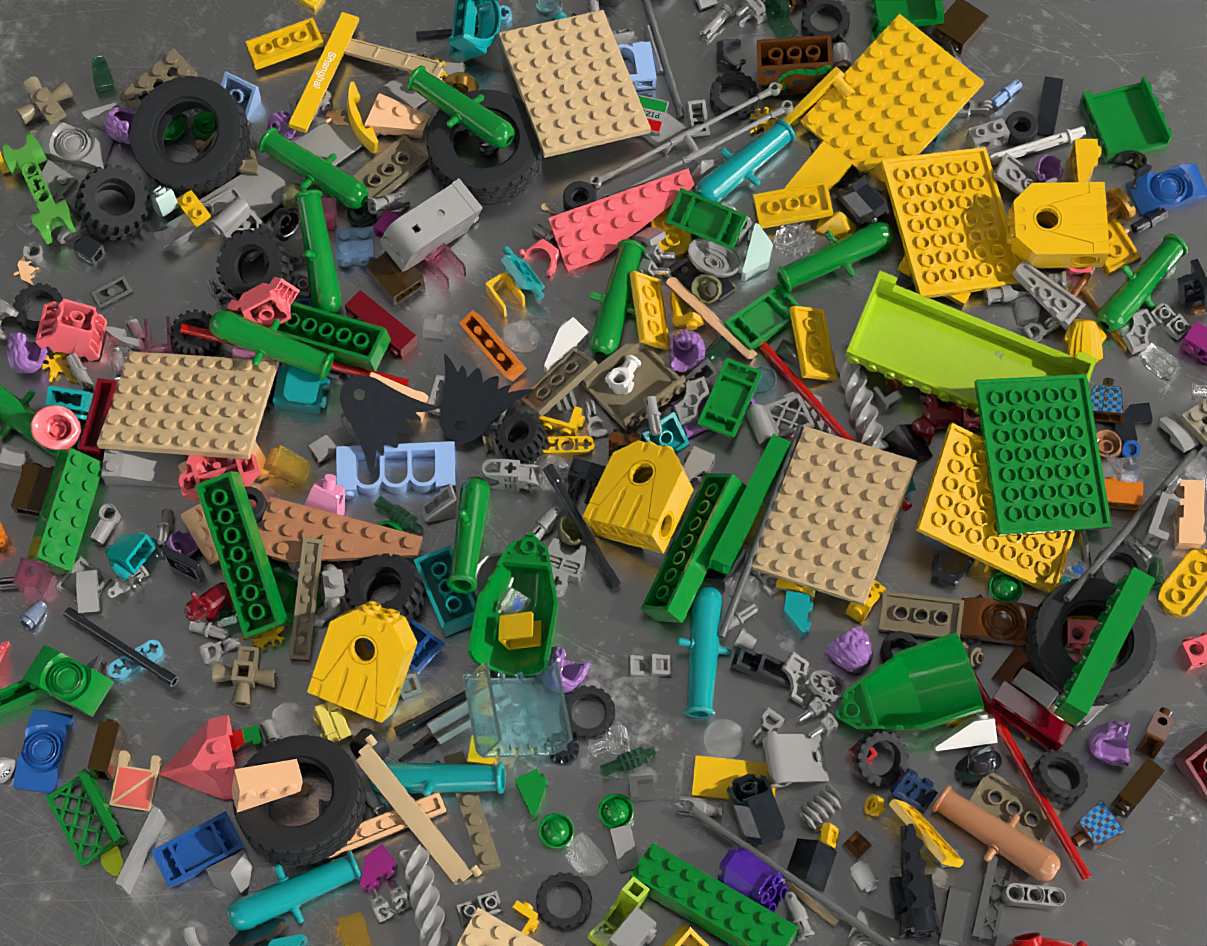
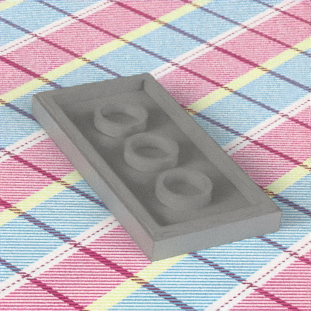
[115,806,166,895]

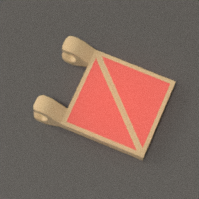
[109,750,162,812]

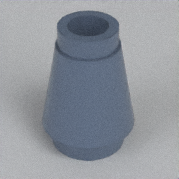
[18,599,47,630]

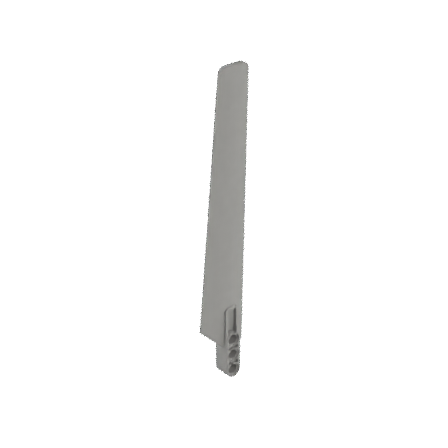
[171,48,466,246]

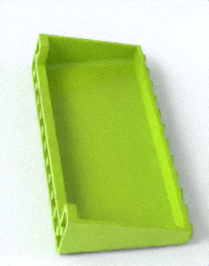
[845,271,1097,415]

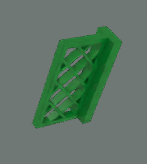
[45,769,128,867]

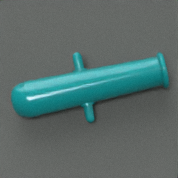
[693,119,796,203]
[676,587,732,718]
[369,760,506,796]
[226,850,362,931]

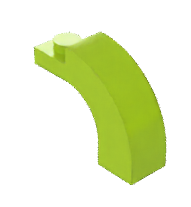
[587,876,650,946]

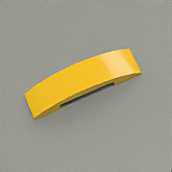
[347,82,378,153]

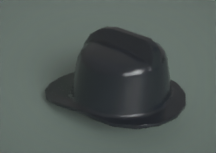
[271,208,301,241]
[955,744,1002,783]

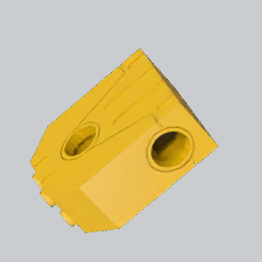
[1005,182,1110,268]
[582,440,694,554]
[307,601,417,723]

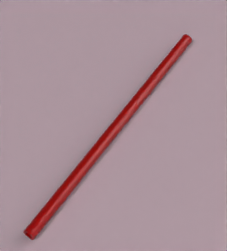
[180,323,409,387]
[759,342,912,512]
[972,667,1092,881]

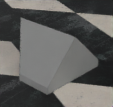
[206,850,252,899]

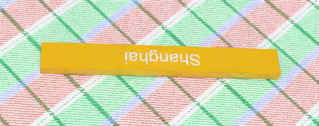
[289,12,359,133]

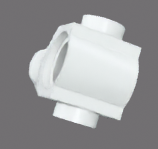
[605,355,641,395]

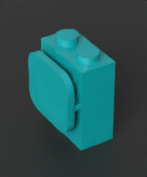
[273,366,330,415]
[45,386,93,420]

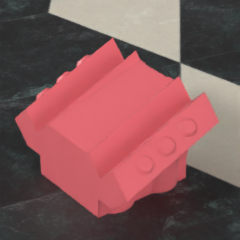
[227,277,300,327]
[35,298,107,362]

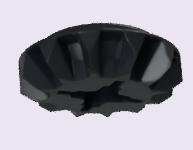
[347,202,377,227]
[546,731,579,764]

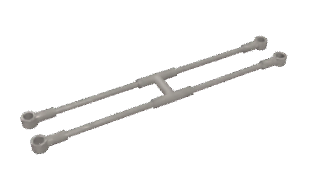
[590,82,793,199]

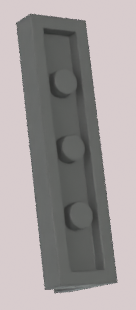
[970,856,1012,946]

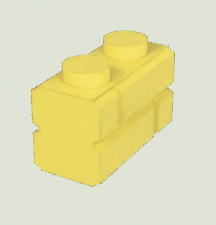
[312,701,353,746]

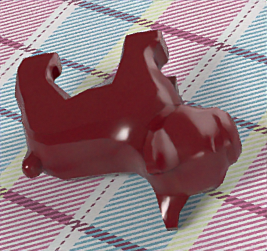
[911,394,963,445]
[184,582,234,623]

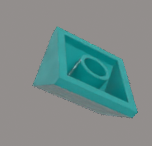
[641,411,690,453]

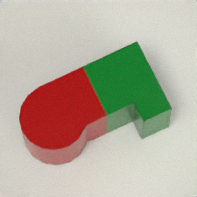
[229,724,265,754]

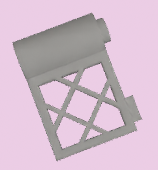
[211,196,272,263]
[745,392,814,448]

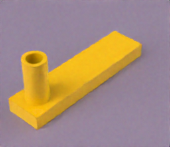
[783,67,855,128]

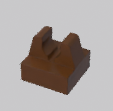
[842,830,872,861]

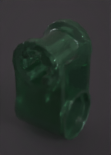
[91,56,115,93]

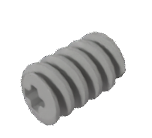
[798,785,843,830]

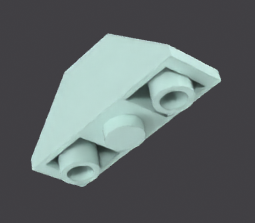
[147,184,179,216]
[739,223,773,281]

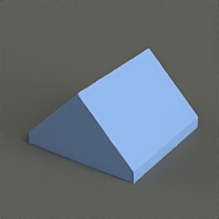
[221,72,261,119]

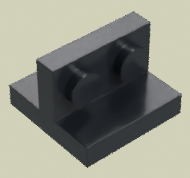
[1177,258,1207,312]

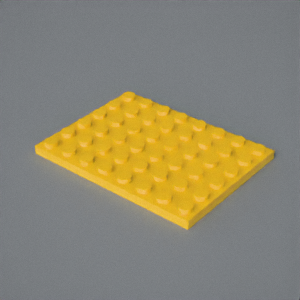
[801,14,984,191]
[880,147,1021,298]
[916,423,1075,594]

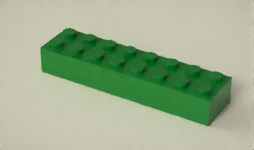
[195,471,289,638]
[640,473,746,623]
[1053,567,1155,726]
[630,842,798,946]

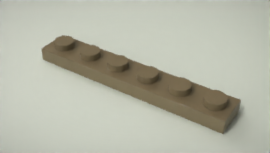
[289,538,324,661]
[444,751,501,874]

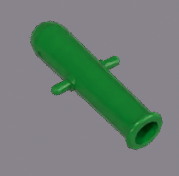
[407,65,515,148]
[258,127,369,209]
[294,190,342,313]
[775,221,894,293]
[1097,233,1188,332]
[588,239,645,358]
[209,310,334,381]
[0,384,78,460]
[447,476,490,594]

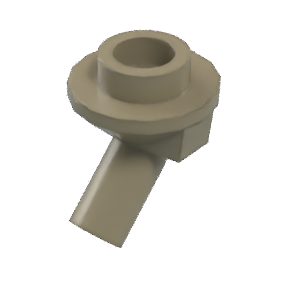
[962,642,984,667]

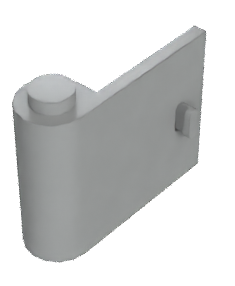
[762,731,829,788]

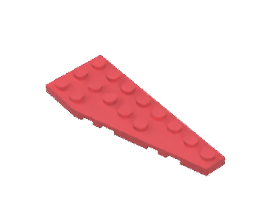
[548,169,695,272]

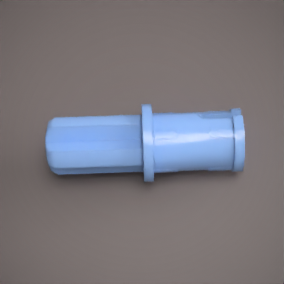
[990,79,1022,107]

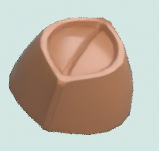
[1096,430,1122,458]

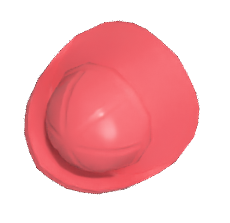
[31,405,81,450]

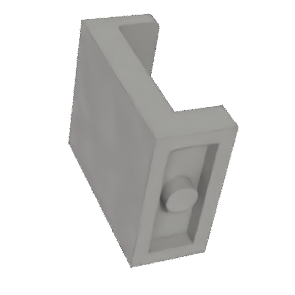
[1141,492,1181,554]

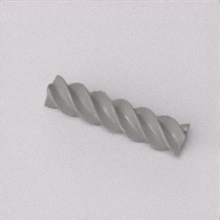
[833,344,888,451]
[399,845,450,946]

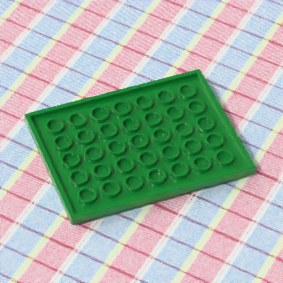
[974,374,1112,536]

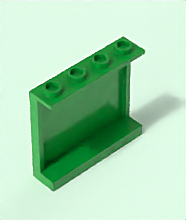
[871,0,944,31]
[1080,76,1173,163]

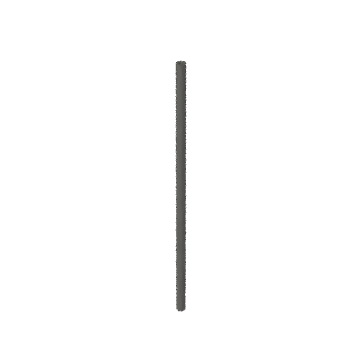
[642,0,685,119]
[718,424,804,639]
[1063,448,1198,602]
[689,806,896,946]

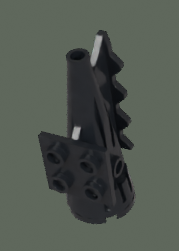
[889,823,942,939]

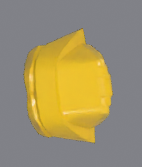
[1065,319,1107,363]

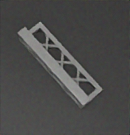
[426,682,511,744]

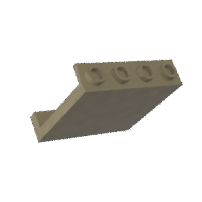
[582,335,686,432]

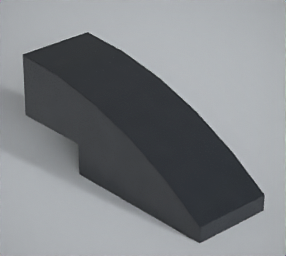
[1037,76,1064,137]
[730,646,791,688]

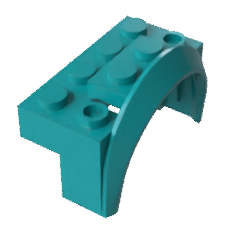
[448,0,501,63]

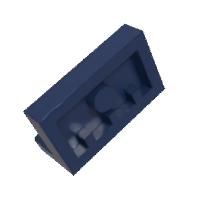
[890,766,938,812]

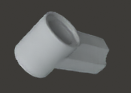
[87,504,121,545]

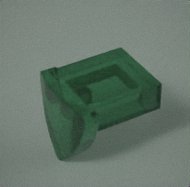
[217,608,240,628]

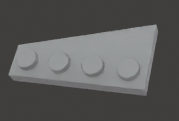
[14,160,78,236]
[1012,260,1086,330]

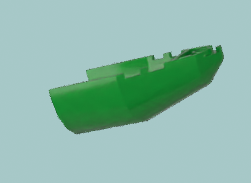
[467,532,559,676]
[836,632,984,731]

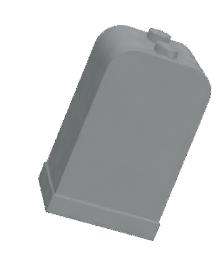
[379,179,483,272]

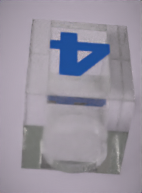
[1062,556,1095,580]
[496,586,532,615]

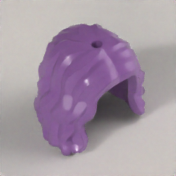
[104,107,136,145]
[669,328,706,372]
[7,332,48,374]
[826,626,873,673]
[544,646,591,693]
[1089,720,1130,767]

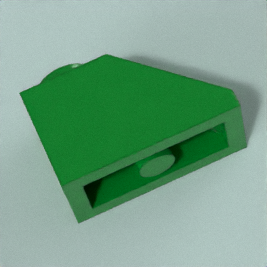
[515,769,548,820]

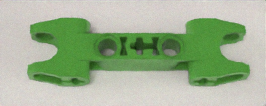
[2,132,76,244]

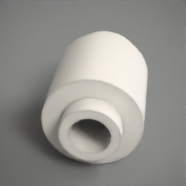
[832,43,851,71]
[850,860,879,893]

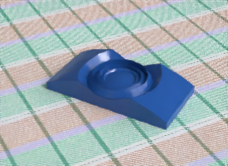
[1126,163,1207,216]
[385,600,445,674]
[13,709,74,794]
[151,811,245,888]

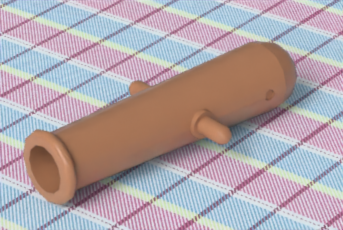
[932,785,1061,882]

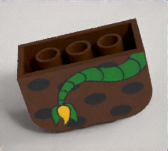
[757,35,833,96]

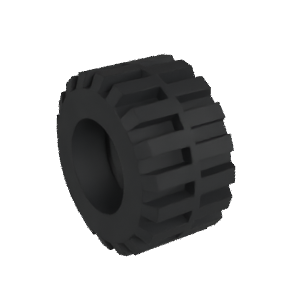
[170,309,220,356]
[494,411,548,464]

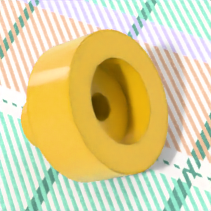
[864,794,886,817]

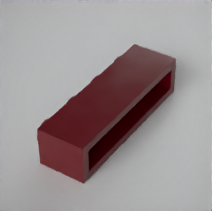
[345,290,418,359]
[79,378,118,461]
[986,681,1073,751]

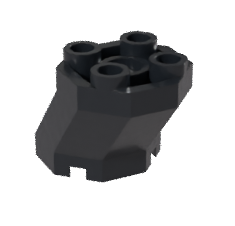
[833,170,893,225]
[727,773,785,847]

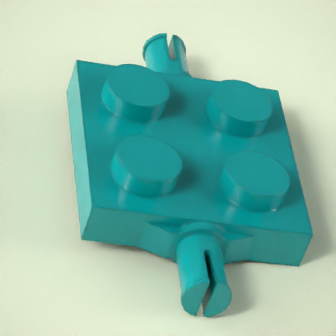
[501,246,545,300]

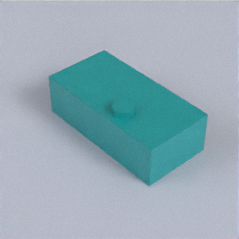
[414,545,476,637]

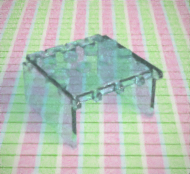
[463,662,573,758]

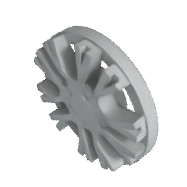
[808,670,846,702]

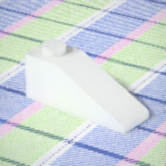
[544,317,589,374]
[932,712,997,751]

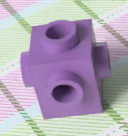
[266,111,296,139]

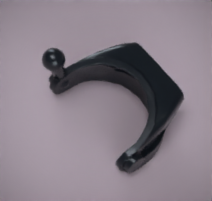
[716,39,746,72]
[1114,150,1152,189]
[931,553,975,587]

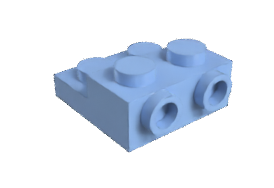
[335,226,375,267]

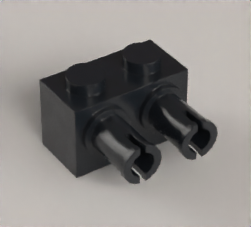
[567,457,606,505]

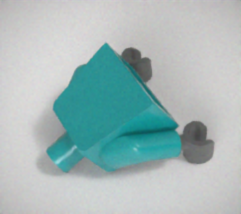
[105,532,167,592]

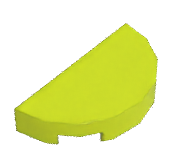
[100,840,124,877]

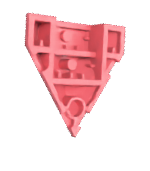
[178,453,260,501]
[158,715,236,800]

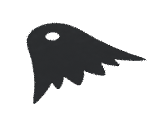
[440,353,533,443]
[340,375,440,475]

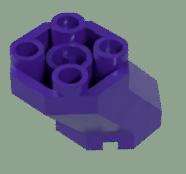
[717,847,788,912]

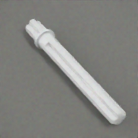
[989,126,1086,165]

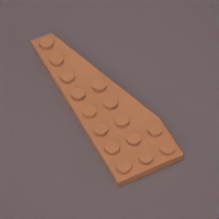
[259,497,423,563]

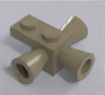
[16,76,73,125]
[212,646,277,707]

